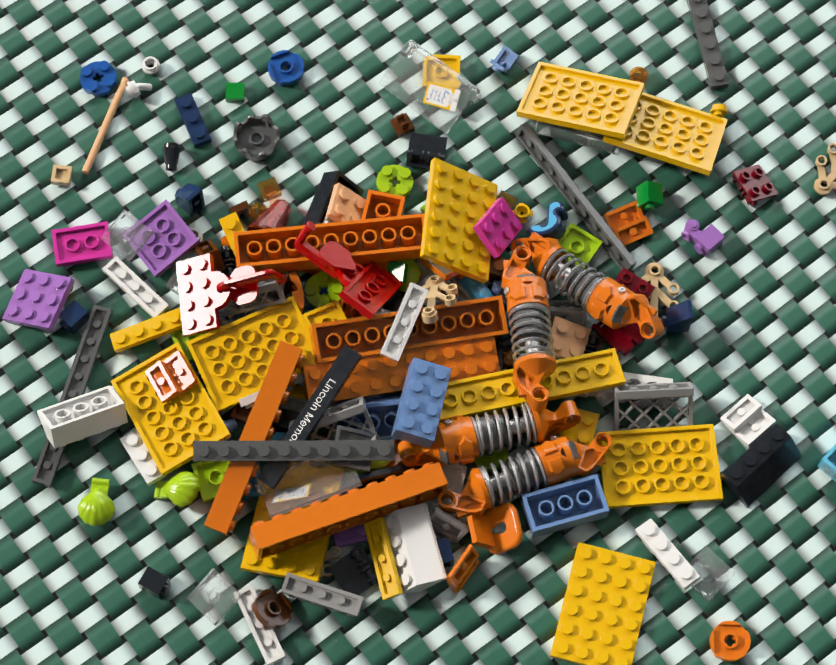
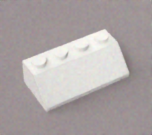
[37,385,128,448]
[382,503,447,593]

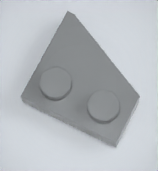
[429,507,469,543]

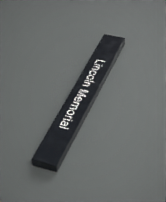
[257,345,363,490]

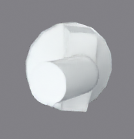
[125,80,152,99]

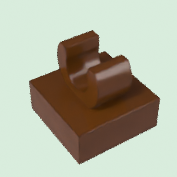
[390,113,415,138]
[228,200,250,221]

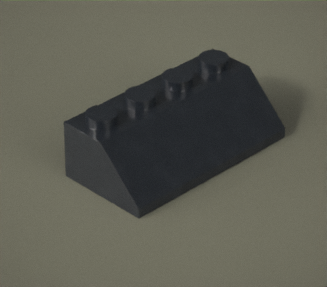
[302,170,364,225]
[721,423,802,508]

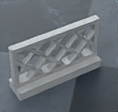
[613,382,694,431]
[289,396,380,465]

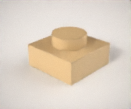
[51,165,73,186]

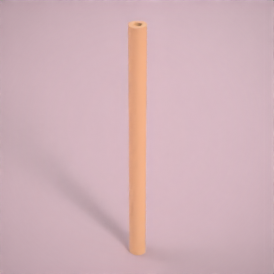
[82,77,129,175]

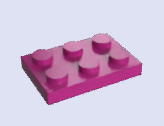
[473,197,523,258]
[51,221,113,267]

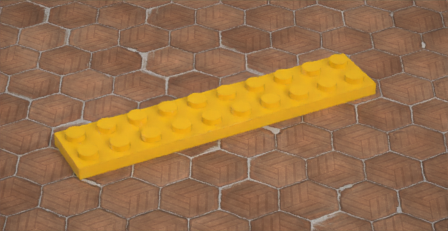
[439,348,626,423]

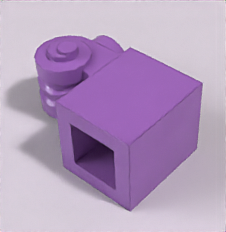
[681,219,725,258]

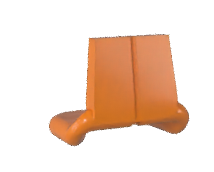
[467,503,523,554]

